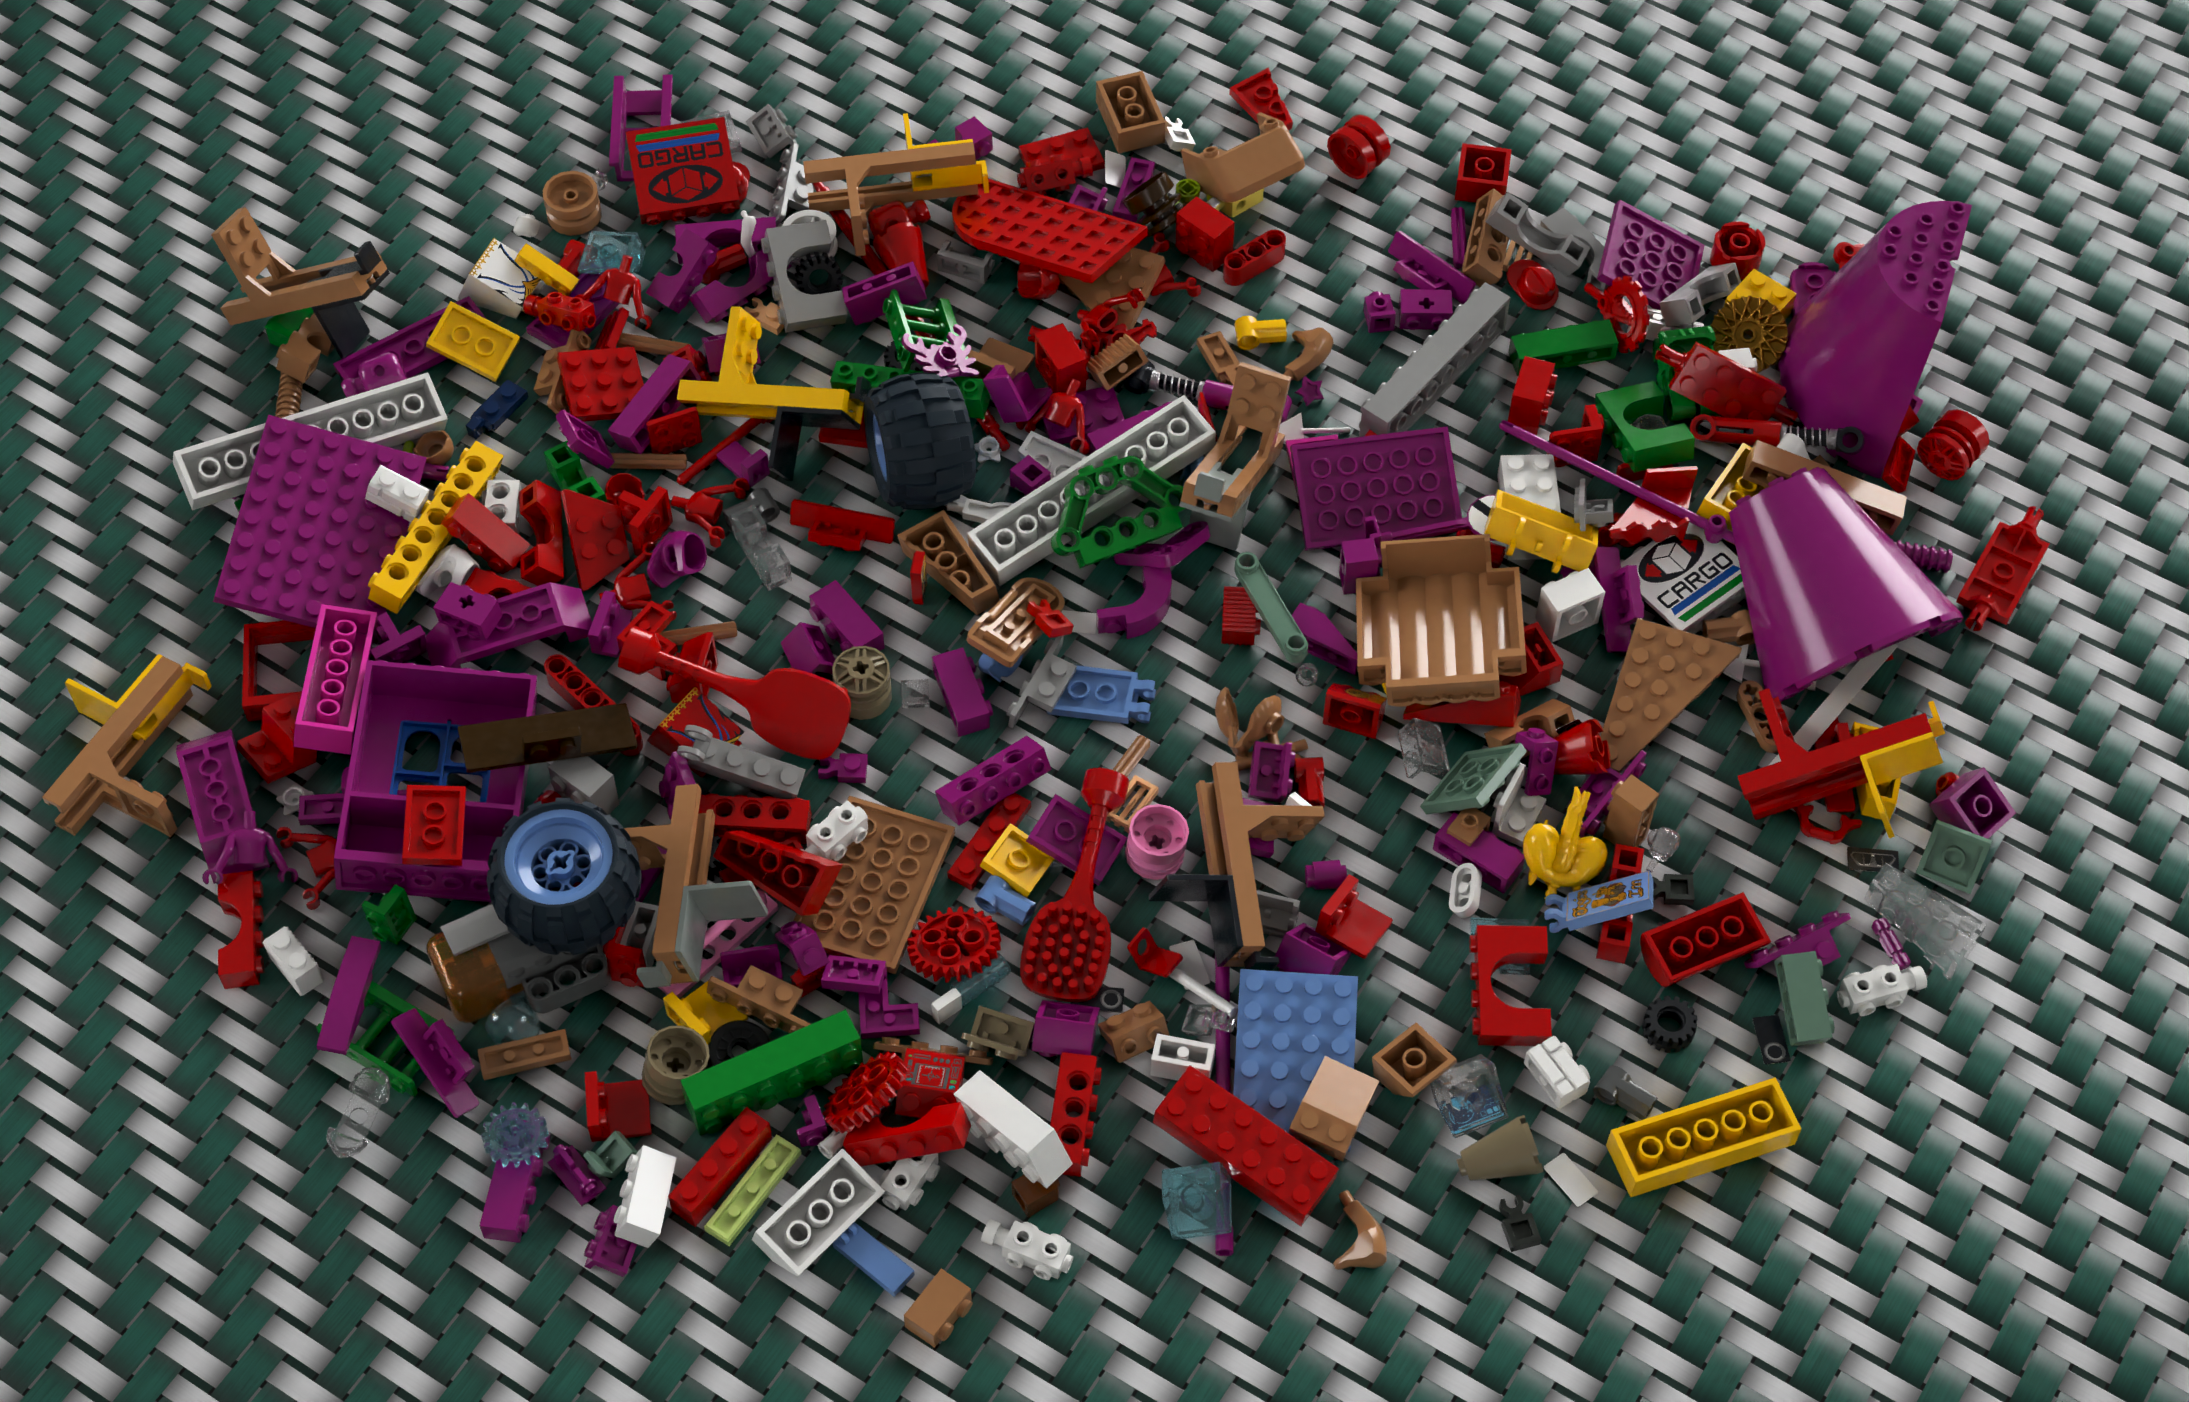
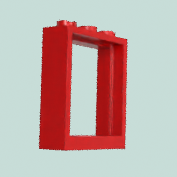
[242,620,316,721]

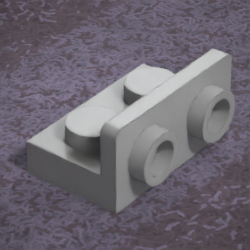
[746,104,799,158]

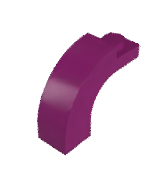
[1096,567,1172,639]

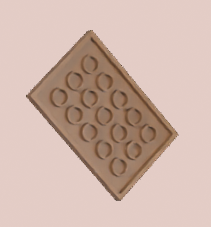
[793,796,955,974]

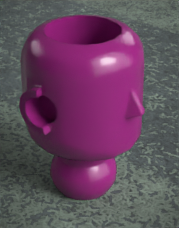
[341,352,408,398]

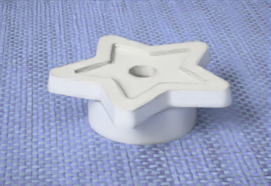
[974,435,1002,463]
[276,784,313,817]

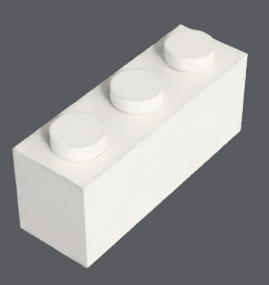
[614,1145,677,1248]

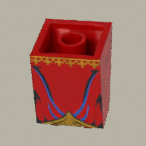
[647,687,744,778]

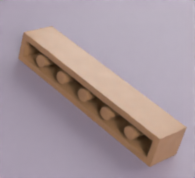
[1742,440,1907,535]

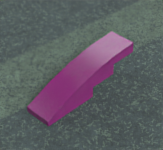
[317,936,381,1055]

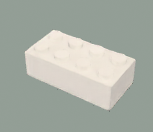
[1497,454,1561,560]
[954,1070,1073,1188]

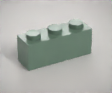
[1774,951,1835,1047]

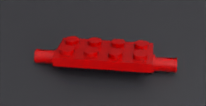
[1655,342,1798,427]
[1956,506,2050,631]

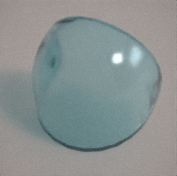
[485,996,540,1045]

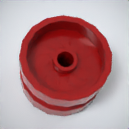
[1327,114,1391,180]

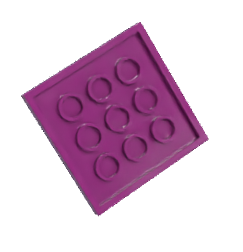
[1597,200,1705,310]

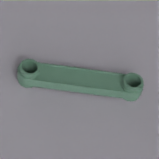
[1234,552,1308,663]

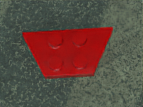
[561,489,630,592]

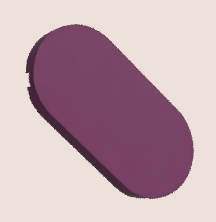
[1789,262,1836,318]

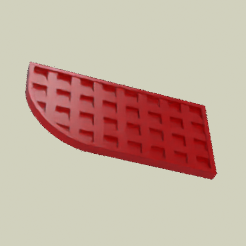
[952,179,1148,284]

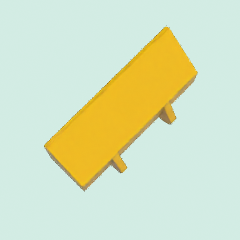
[1484,489,1598,574]

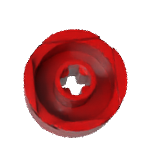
[1710,221,1765,280]

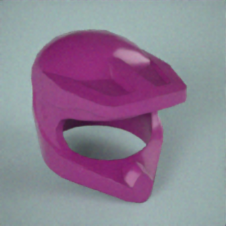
[647,530,707,588]

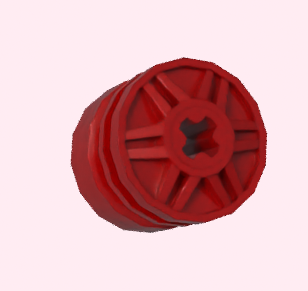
[1917,409,1990,480]

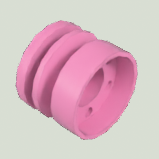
[1125,804,1189,880]

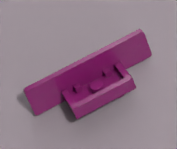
[1388,231,1476,304]
[1594,547,1644,653]
[1570,750,1647,838]
[1744,910,1851,968]
[391,1008,479,1118]

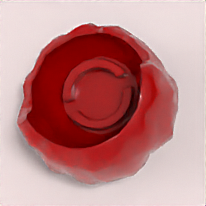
[1017,262,1060,300]

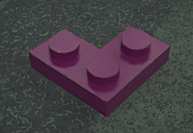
[858,979,920,1039]

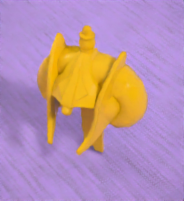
[1523,786,1608,906]

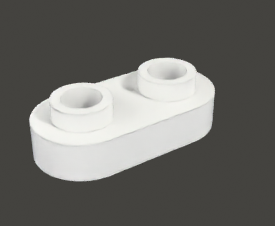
[1449,863,1482,918]

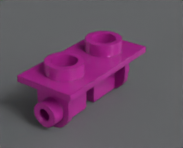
[547,1144,607,1206]

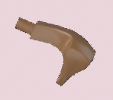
[1283,327,1334,381]
[1333,1190,1387,1270]

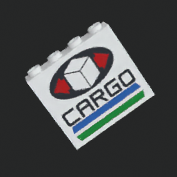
[1620,522,1746,634]

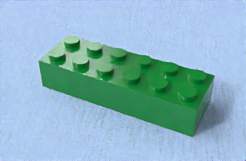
[680,1009,864,1136]

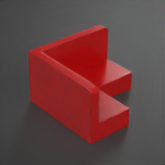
[616,600,678,681]

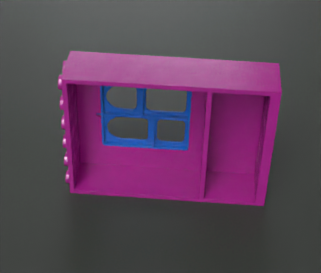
[334,660,537,902]

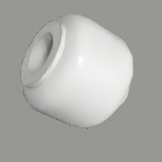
[513,214,540,238]

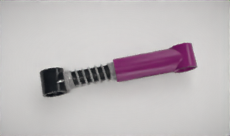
[1123,361,1292,424]

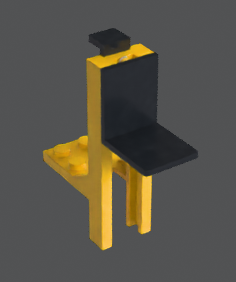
[677,306,871,481]

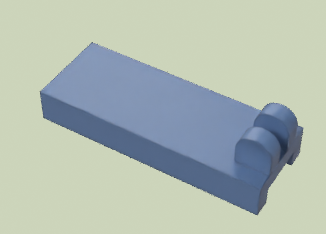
[833,1222,915,1297]

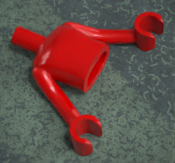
[1149,232,1201,297]
[575,255,652,330]
[1077,288,1146,349]
[1016,379,1090,454]
[671,478,749,548]
[599,541,677,621]
[276,827,337,910]

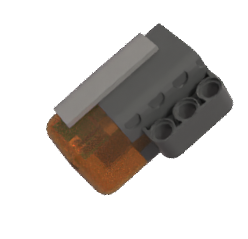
[426,885,611,1024]

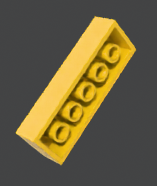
[1606,1077,1801,1198]

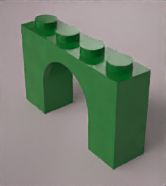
[1595,381,1695,472]

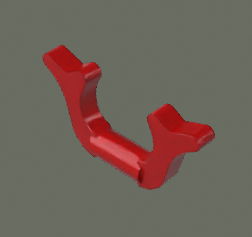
[1793,805,1862,844]

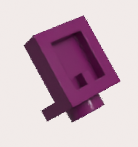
[796,1094,829,1147]

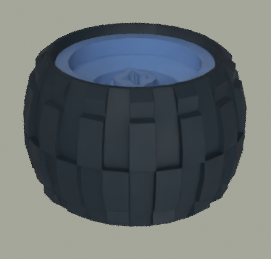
[864,372,976,510]
[486,798,642,956]

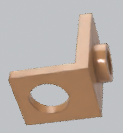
[1447,808,1491,847]

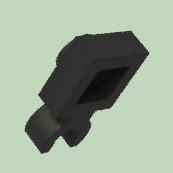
[1652,874,1695,905]
[1499,1195,1541,1252]

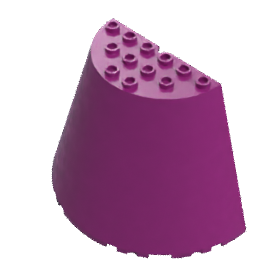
[1777,201,1972,479]

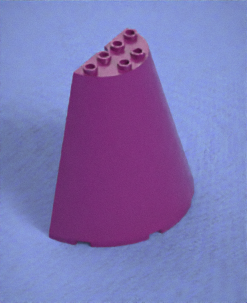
[1729,467,1963,702]

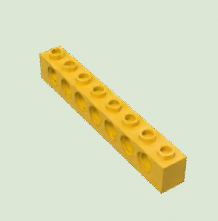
[368,441,504,614]

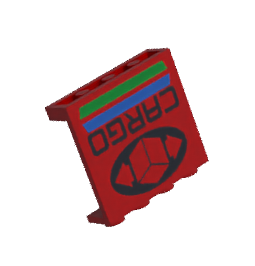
[626,117,740,225]

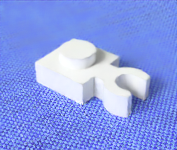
[1164,117,1195,152]

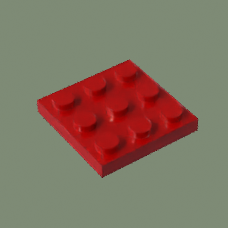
[557,346,644,422]

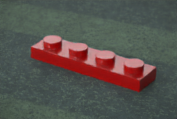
[947,793,1031,891]

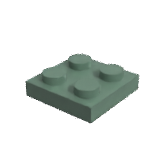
[1916,820,1992,894]

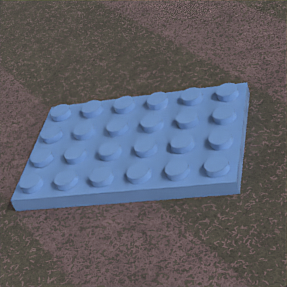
[1233,969,1358,1152]

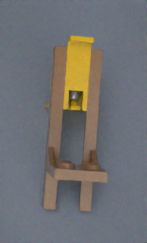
[803,113,989,256]
[42,654,212,837]

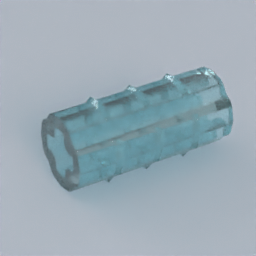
[949,952,1011,1006]

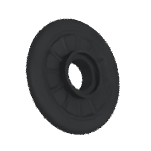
[708,1020,771,1067]

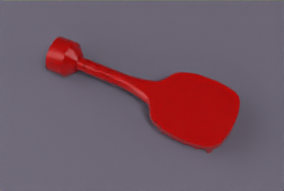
[618,626,851,760]
[1020,768,1130,1002]

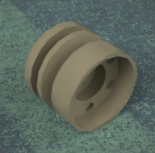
[832,646,892,720]
[641,1026,710,1105]

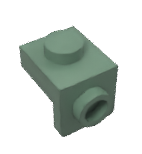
[583,1131,638,1179]

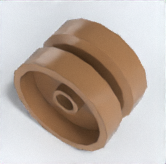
[543,171,602,236]

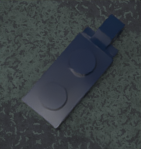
[466,379,529,440]

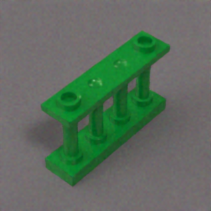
[883,289,969,377]
[316,981,457,1097]

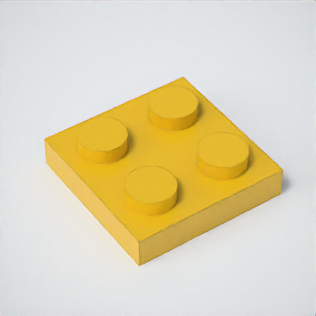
[980,823,1055,898]

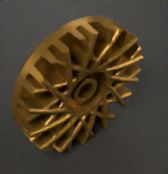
[1710,296,1788,373]

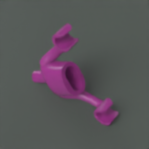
[202,811,298,884]

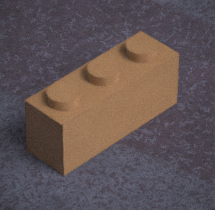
[1603,774,1659,847]

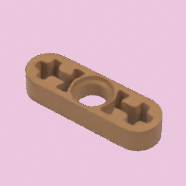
[1736,680,1778,753]

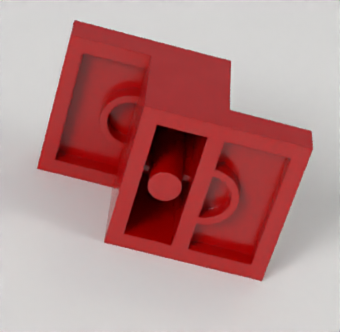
[237,691,317,784]

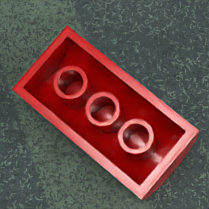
[1640,892,1771,987]

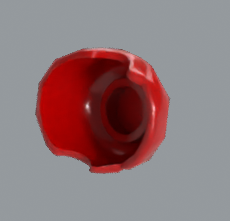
[604,473,645,507]

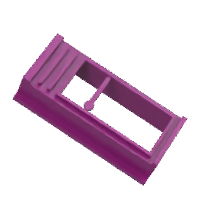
[609,74,673,182]

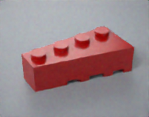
[713,830,843,916]

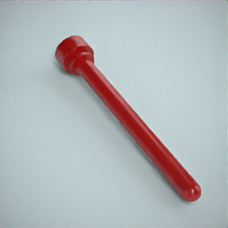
[676,418,774,485]

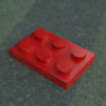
[1019,127,1105,183]
[402,785,466,866]

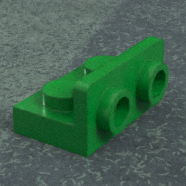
[361,884,417,945]

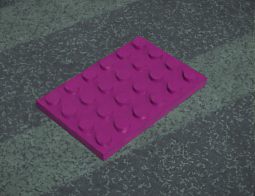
[1290,426,1462,551]

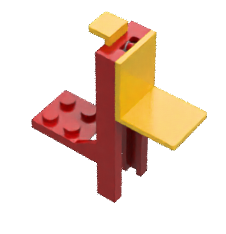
[1737,688,1945,838]

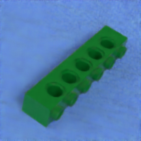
[830,361,990,419]

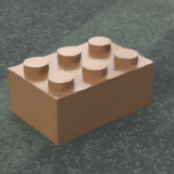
[1096,71,1165,154]

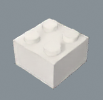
[1535,568,1605,642]

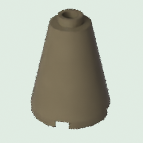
[1456,1115,1544,1180]

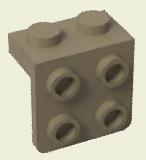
[961,1006,1035,1060]

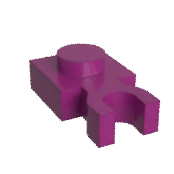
[818,753,868,783]

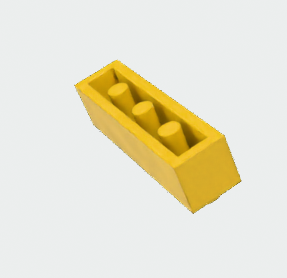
[514,243,580,296]

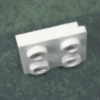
[1491,763,1547,847]

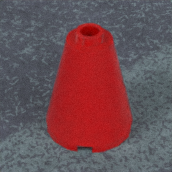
[873,222,929,290]
[1529,718,1611,775]

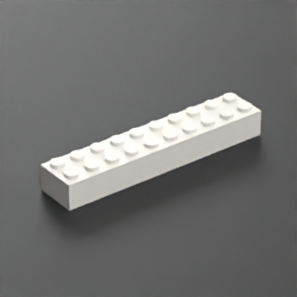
[173,372,448,510]
[967,395,1216,586]

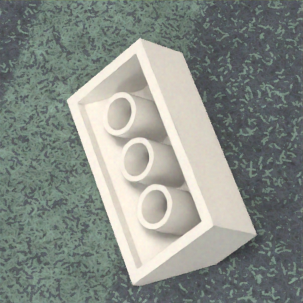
[752,1148,885,1277]

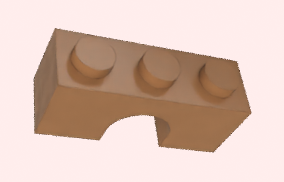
[276,313,334,383]
[1484,699,1575,759]

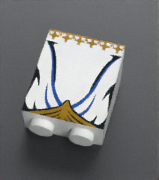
[458,238,545,319]

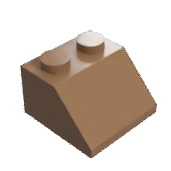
[1372,1023,1457,1098]

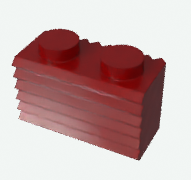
[1221,586,1261,646]

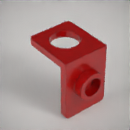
[1127,927,1183,977]

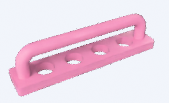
[658,889,778,998]

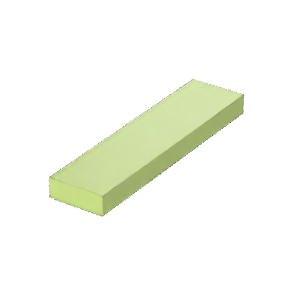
[704,1134,801,1246]

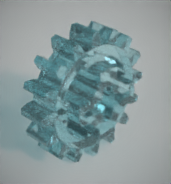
[481,1102,549,1168]

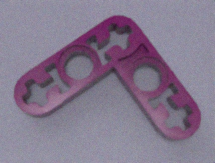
[1113,521,1211,568]

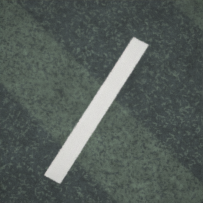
[1768,644,1898,766]

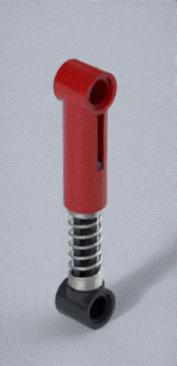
[1690,414,1865,455]

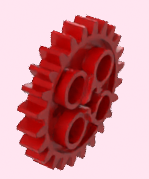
[907,906,1001,983]
[823,1051,908,1133]

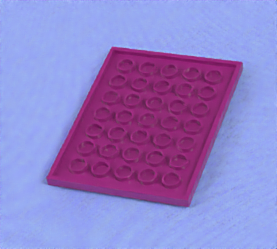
[213,415,427,644]

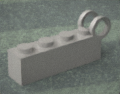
[677,725,806,799]

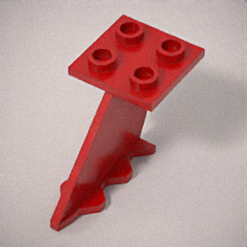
[1609,466,1698,544]

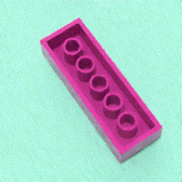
[293,604,377,755]

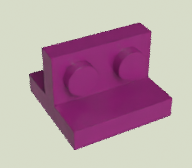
[370,612,427,663]

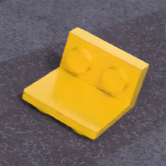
[663,981,748,1044]

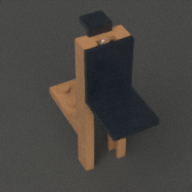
[211,207,390,358]
[1148,762,1325,971]

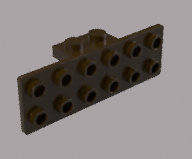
[458,703,637,773]

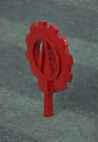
[1584,276,1650,353]

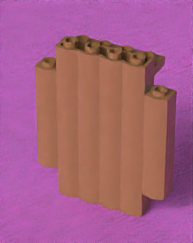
[1356,534,1527,707]

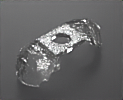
[326,1067,391,1158]

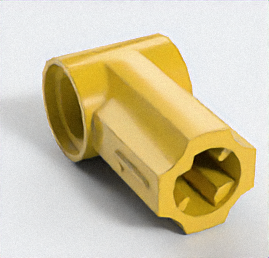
[1234,316,1287,350]

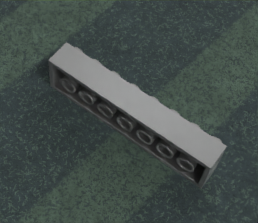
[1359,282,1511,437]

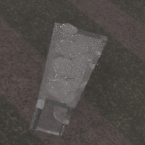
[1865,863,1987,981]

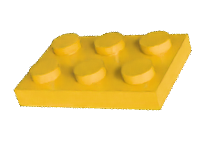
[426,301,520,382]

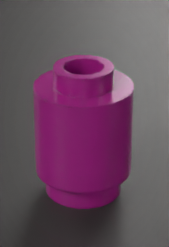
[1305,860,1347,890]

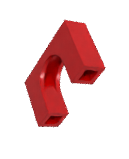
[1469,925,1552,1046]

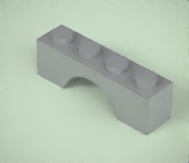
[1485,192,1591,277]
[1540,208,1609,292]
[1659,263,1741,327]

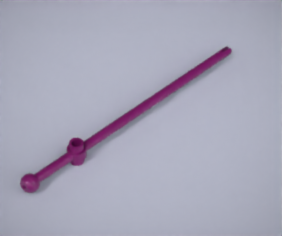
[1499,420,1735,544]

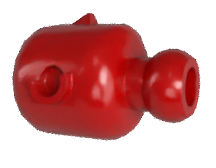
[867,200,931,238]

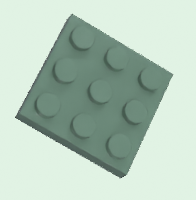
[1420,743,1527,814]

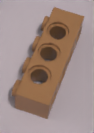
[1461,188,1510,287]

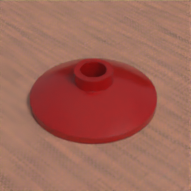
[1198,392,1218,442]

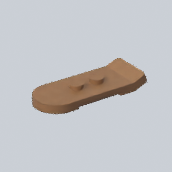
[966,578,1065,668]

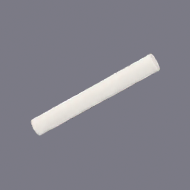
[1169,967,1238,1018]

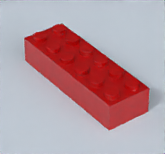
[1153,1065,1339,1227]

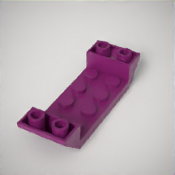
[425,582,592,669]
[176,729,270,884]

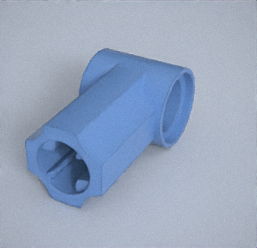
[974,875,1036,926]

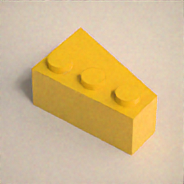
[1850,722,1901,821]

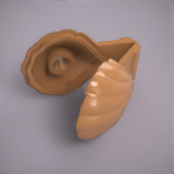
[1215,687,1284,757]

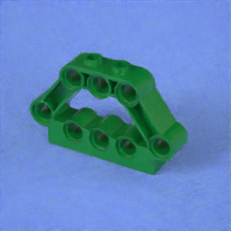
[1051,455,1185,569]

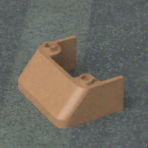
[1181,112,1305,202]

